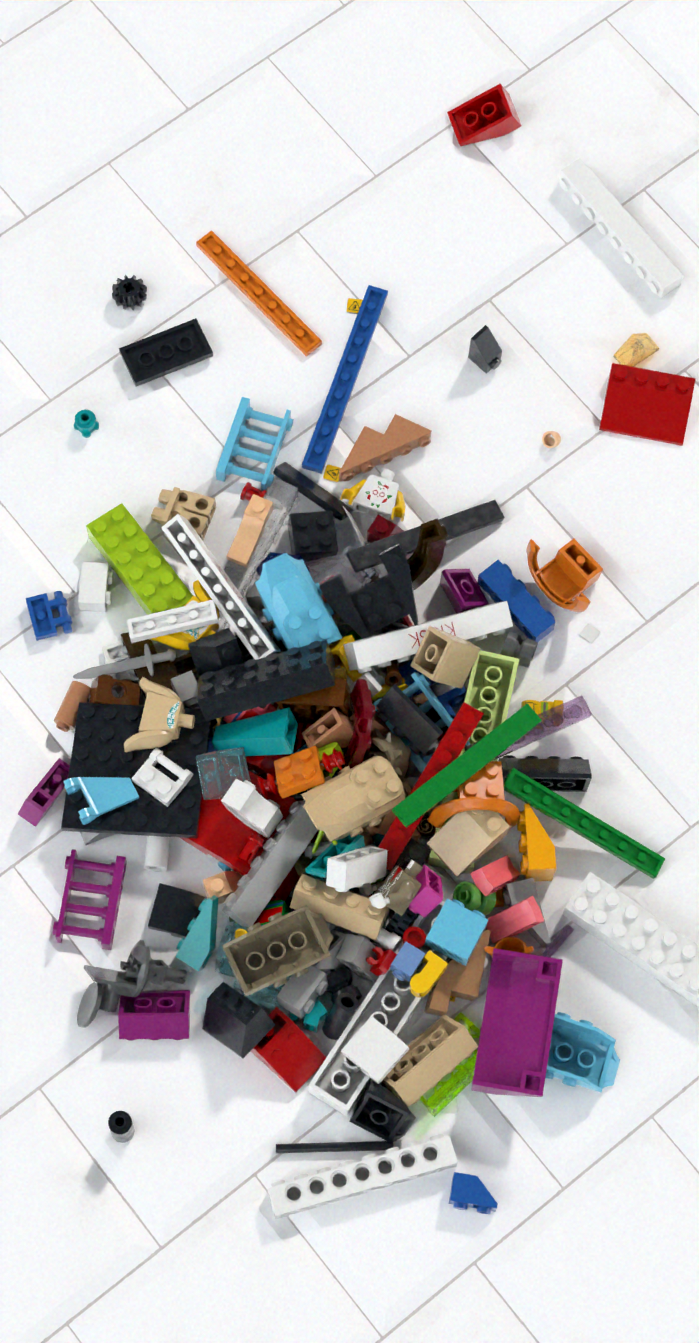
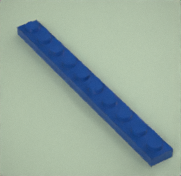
[302,285,388,474]

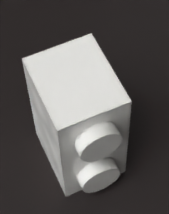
[78,562,113,612]

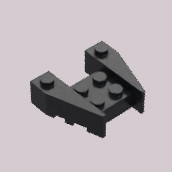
[319,543,419,639]

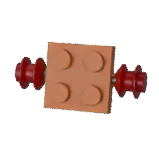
[255,745,345,799]

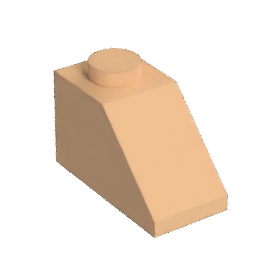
[203,871,242,905]

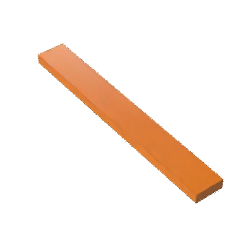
[196,230,322,357]

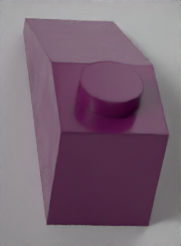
[18,758,70,827]

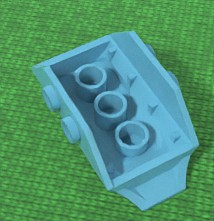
[255,553,342,651]
[545,1012,620,1092]

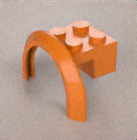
[526,538,603,613]
[427,761,520,830]

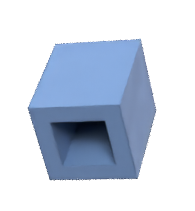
[390,942,426,982]

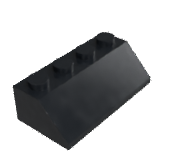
[498,755,592,792]

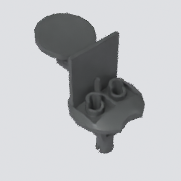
[77,940,187,1028]

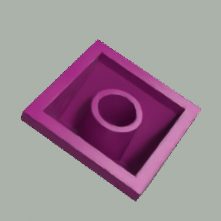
[440,569,489,613]

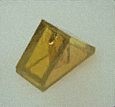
[613,333,659,367]

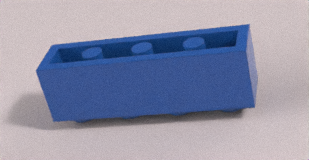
[477,559,556,642]

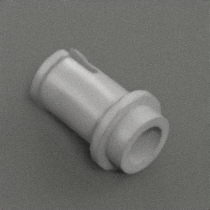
[305,841,331,859]

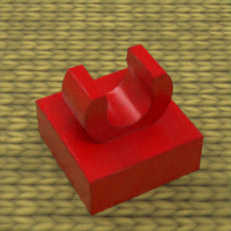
[366,947,397,976]

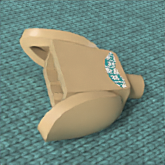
[124,677,195,752]

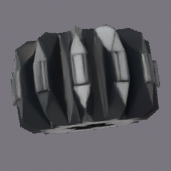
[112,274,147,311]

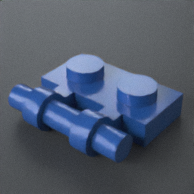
[25,591,73,641]

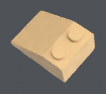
[427,810,510,877]

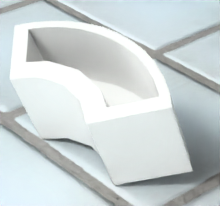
[221,779,283,839]

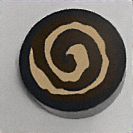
[416,815,436,839]

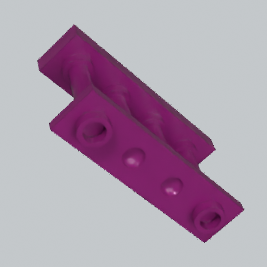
[52,849,127,950]

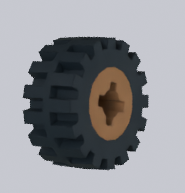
[385,907,419,938]

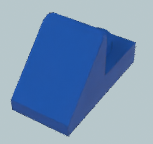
[433,686,467,719]

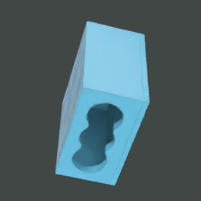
[425,899,488,966]

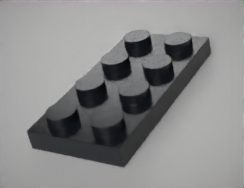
[119,318,213,387]

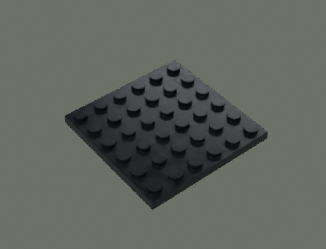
[61,702,212,839]

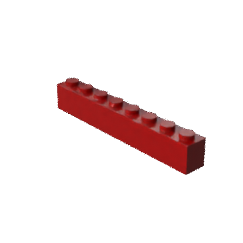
[378,702,484,871]

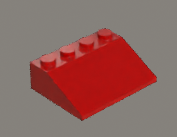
[599,363,696,446]

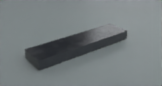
[273,462,353,521]

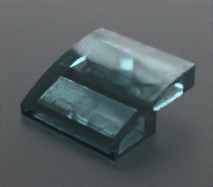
[196,747,251,800]

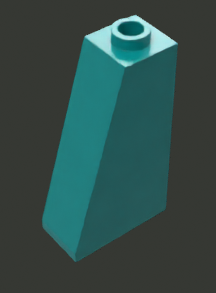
[212,708,298,757]

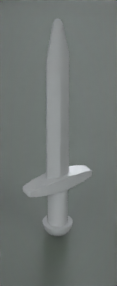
[73,644,176,679]

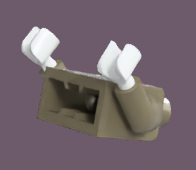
[359,860,423,916]

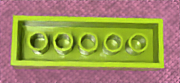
[86,503,193,615]

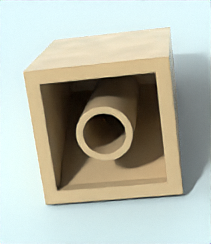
[410,626,481,689]

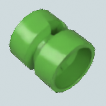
[453,881,496,915]

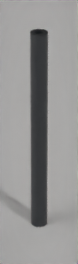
[276,1141,394,1153]

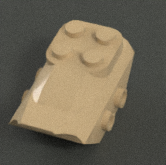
[301,755,405,841]

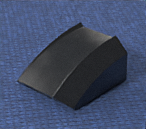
[349,1080,416,1142]

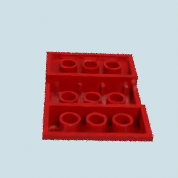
[181,755,319,901]

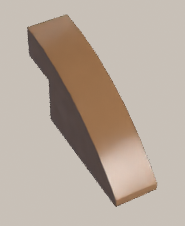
[424,930,491,1016]

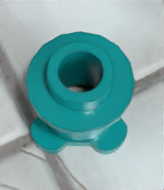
[73,409,99,438]

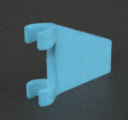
[64,777,139,825]

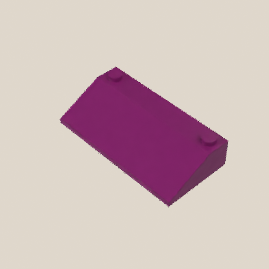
[471,948,563,1097]

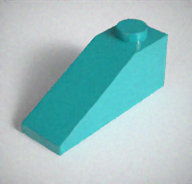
[305,835,365,878]

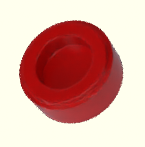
[403,926,426,950]

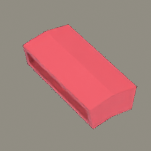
[470,855,521,896]
[486,895,544,943]

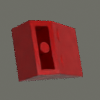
[251,1007,327,1093]

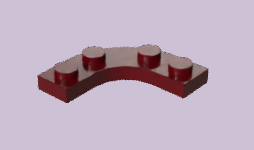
[344,678,375,769]

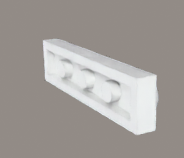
[127,600,219,643]

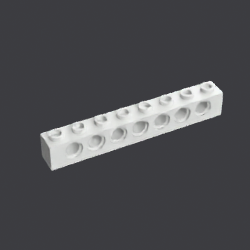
[268,1134,458,1220]

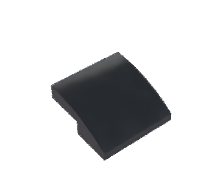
[148,883,205,938]

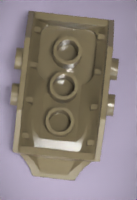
[222,905,333,996]

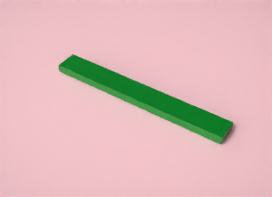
[391,703,542,828]
[503,768,665,879]

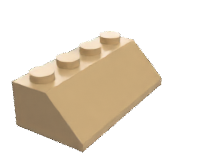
[290,873,390,940]
[381,1014,478,1107]

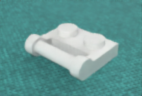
[132,748,193,807]

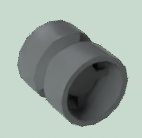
[500,631,538,668]

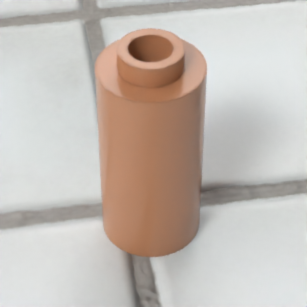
[53,681,91,732]

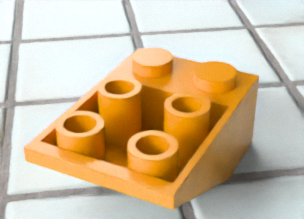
[517,804,557,882]

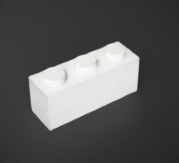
[326,845,387,892]

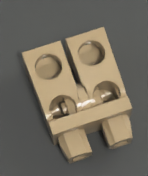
[151,487,217,541]

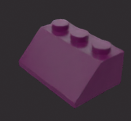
[118,990,190,1041]

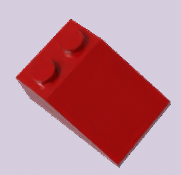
[447,83,522,146]

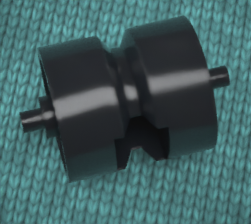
[326,967,363,1004]

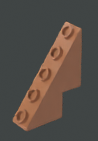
[339,414,432,482]
[302,707,392,748]

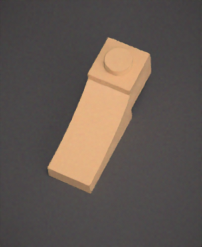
[226,494,273,567]

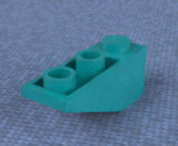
[175,895,218,971]

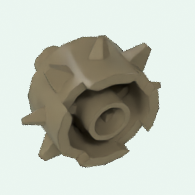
[363,729,411,778]

